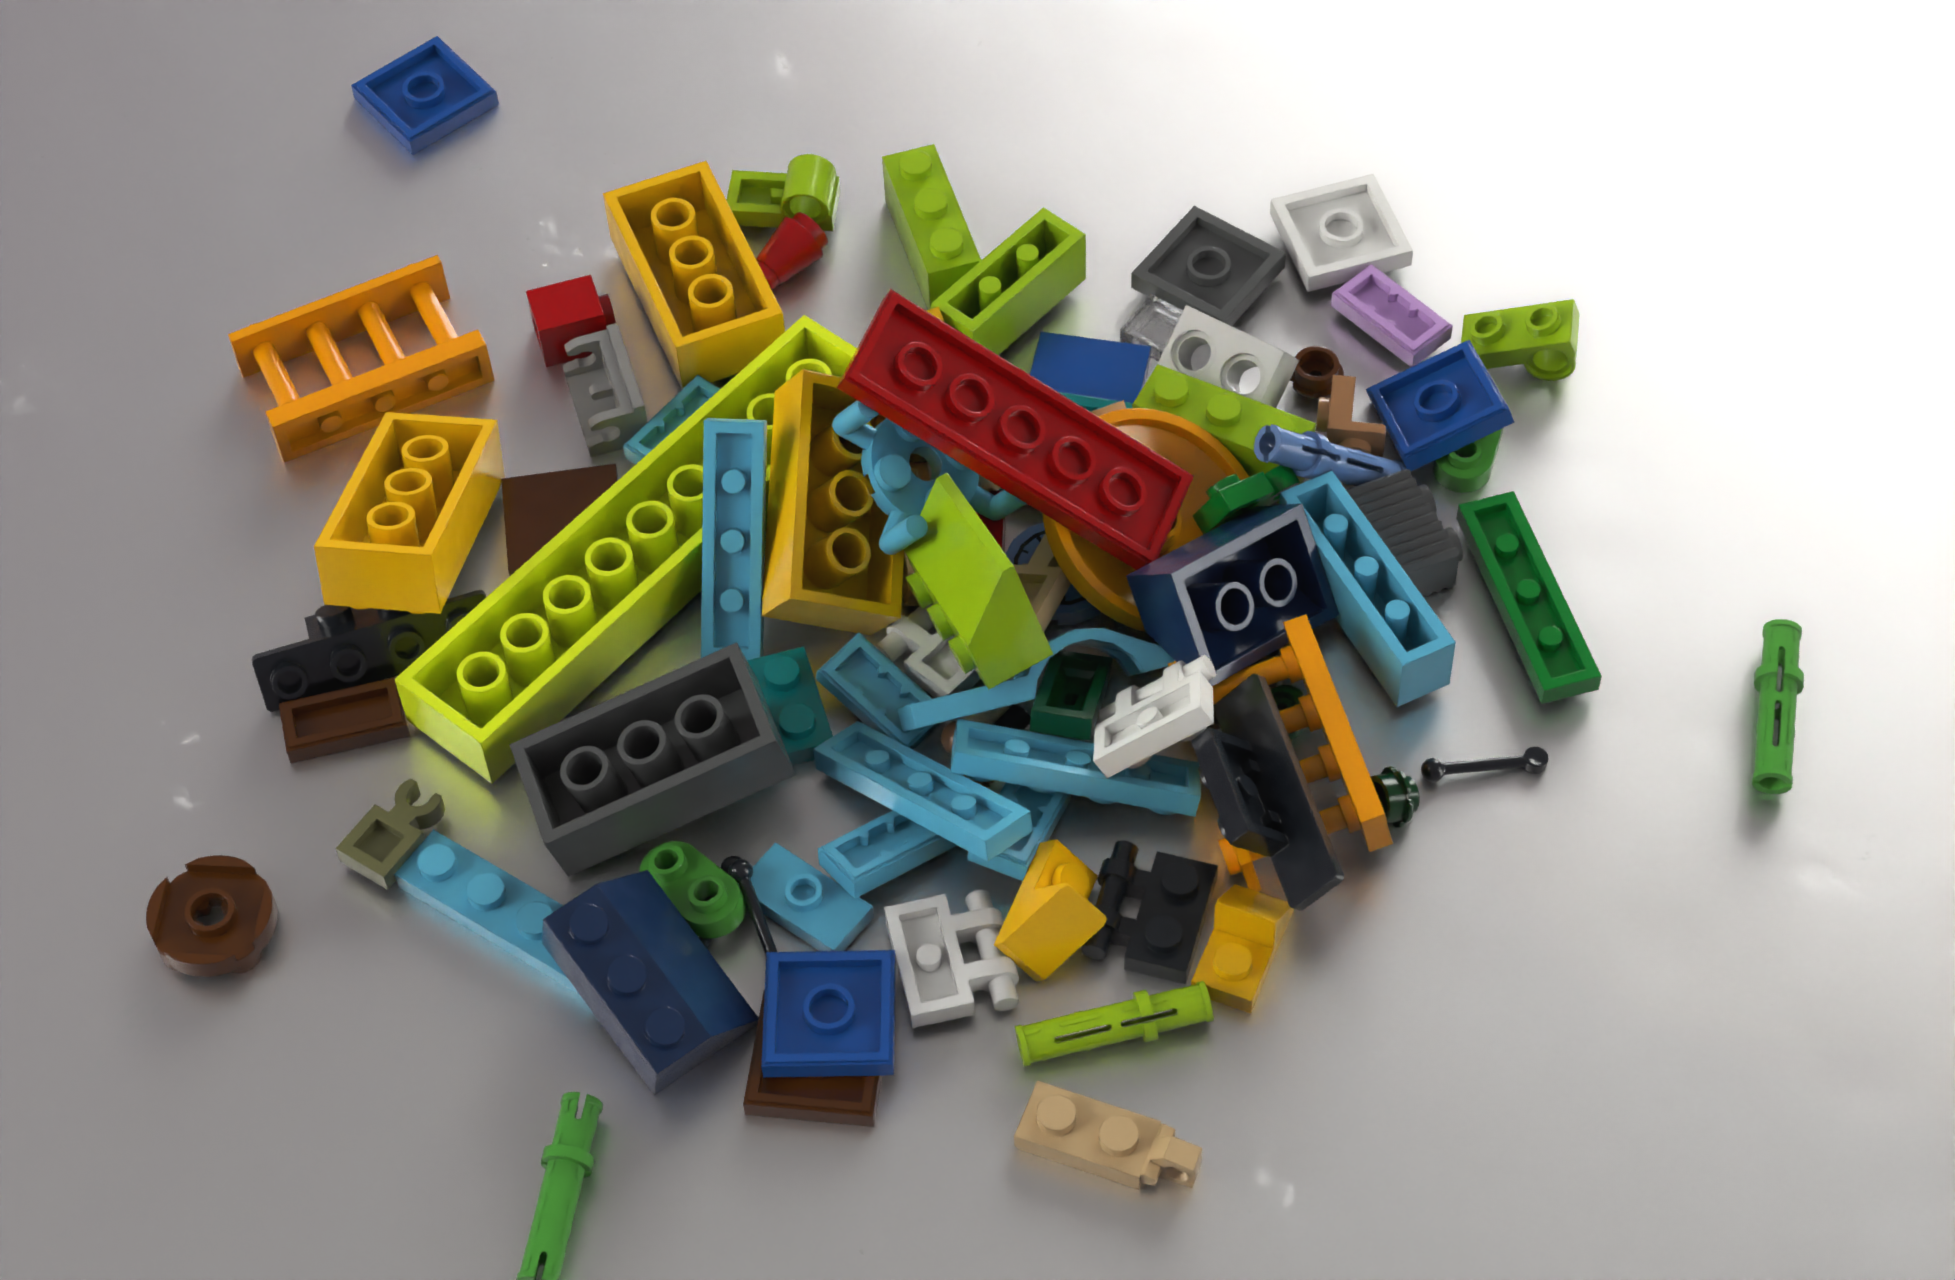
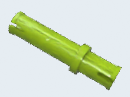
[1014,981,1214,1067]

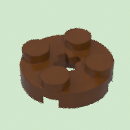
[146,855,278,977]

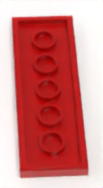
[836,289,1194,570]

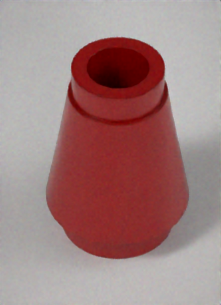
[756,212,828,291]

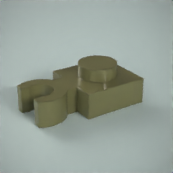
[335,779,446,890]

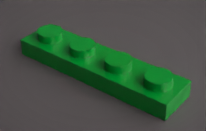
[1456,491,1602,704]

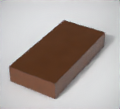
[279,677,410,763]

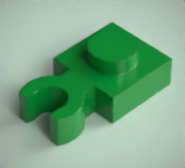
[1193,465,1300,535]

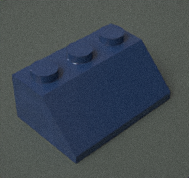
[1126,504,1340,686]
[542,870,759,1095]

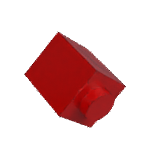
[526,275,616,368]

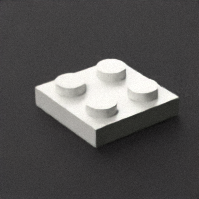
[1270,173,1413,292]

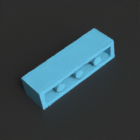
[1279,471,1456,707]

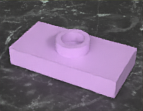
[1331,264,1453,367]

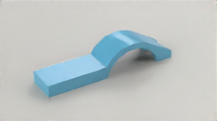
[897,628,1175,732]

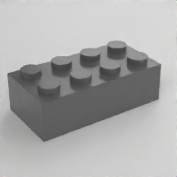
[509,642,796,877]

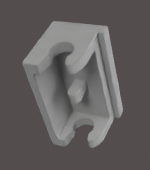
[562,323,647,457]

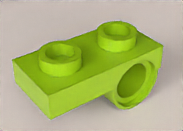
[726,154,841,231]
[1461,299,1580,381]

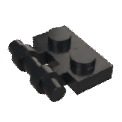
[1081,840,1218,984]

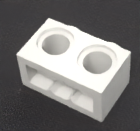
[1156,305,1299,408]

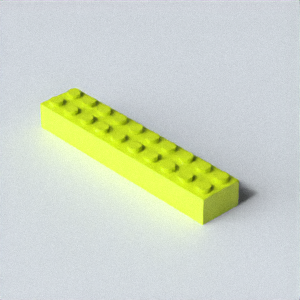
[394,315,857,784]

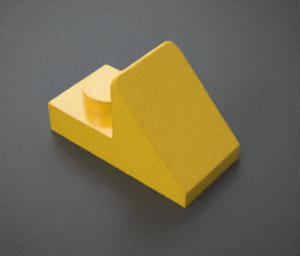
[994,839,1107,982]
[1191,884,1294,1014]

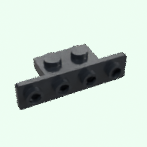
[252,590,486,712]
[1191,674,1344,911]

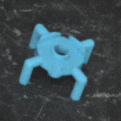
[832,400,1027,555]

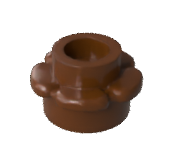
[1290,346,1344,398]

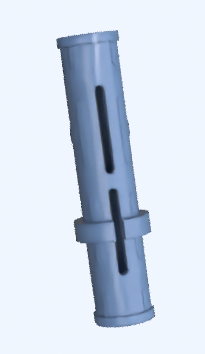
[1254,424,1406,486]

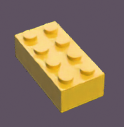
[603,161,785,389]
[761,369,904,636]
[314,412,505,614]

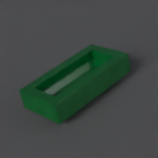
[1030,650,1112,740]

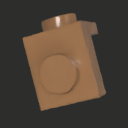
[1316,375,1386,457]

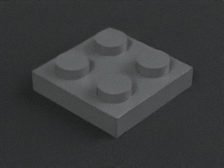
[1131,206,1286,326]

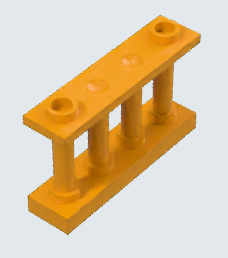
[228,255,495,463]
[1168,614,1393,892]

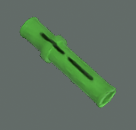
[1752,619,1804,794]
[516,1092,603,1280]

